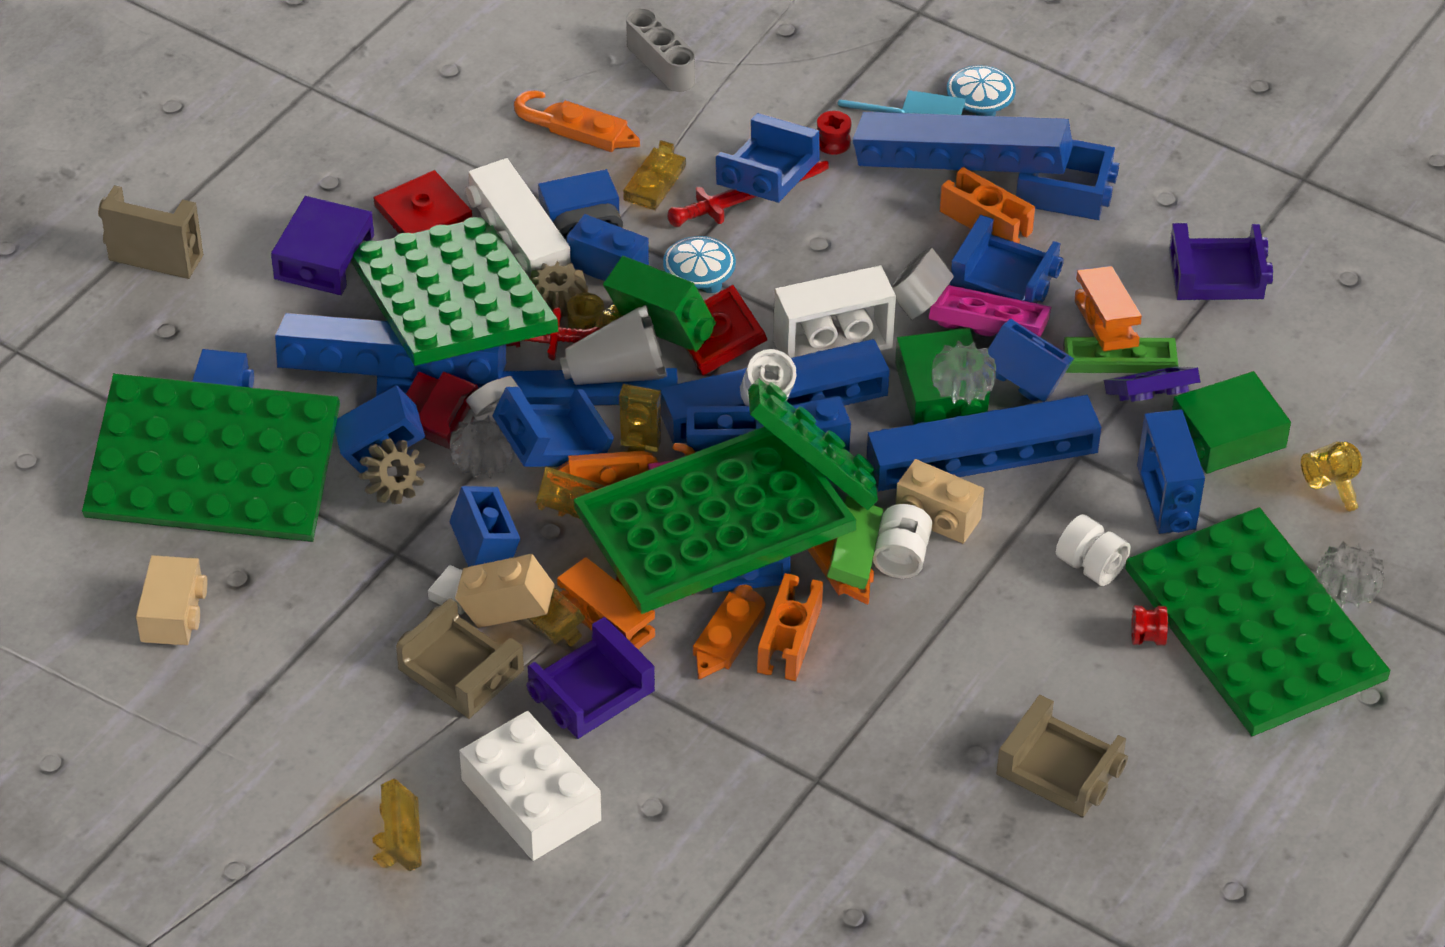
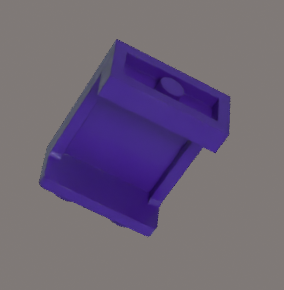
[271,196,374,296]
[1169,223,1273,300]
[526,617,655,739]

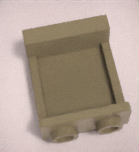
[98,185,204,279]
[396,598,524,719]
[996,694,1128,817]

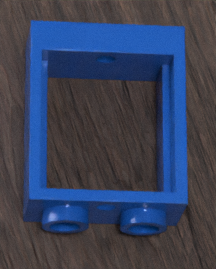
[1016,139,1120,220]
[1137,409,1205,534]

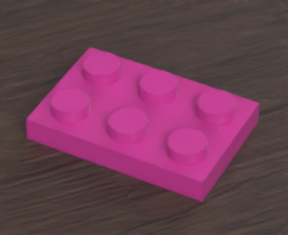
[929,285,1052,337]

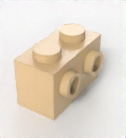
[896,459,984,544]
[455,554,554,628]
[136,555,207,645]

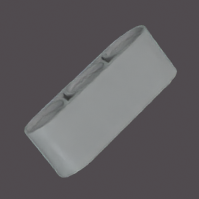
[626,8,695,92]
[891,247,954,320]

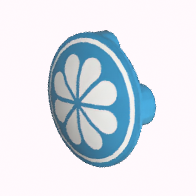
[947,65,1016,116]
[663,236,736,293]

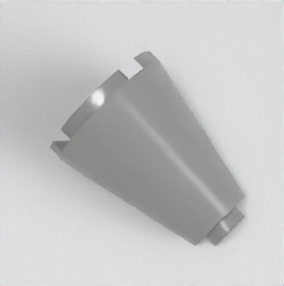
[559,306,667,385]

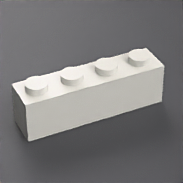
[466,158,571,277]

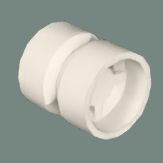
[740,349,797,406]
[873,504,932,579]
[1056,514,1131,586]

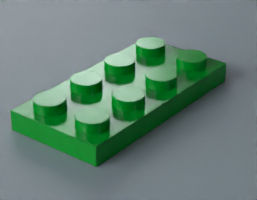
[748,378,878,511]

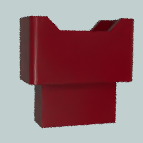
[406,372,479,451]

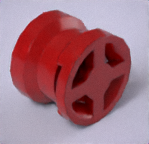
[817,110,852,155]
[1131,605,1168,646]

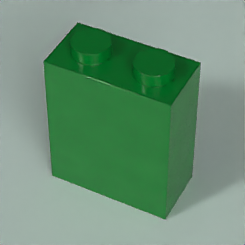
[603,255,716,352]
[895,328,990,425]
[1172,371,1291,474]

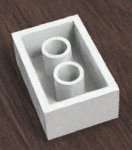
[773,265,896,358]
[459,710,601,861]

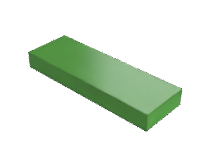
[1063,337,1178,373]
[827,496,883,590]

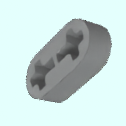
[466,376,522,417]

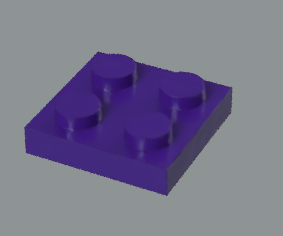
[1104,366,1201,402]

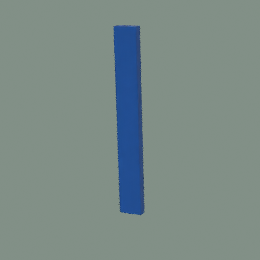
[376,368,678,405]

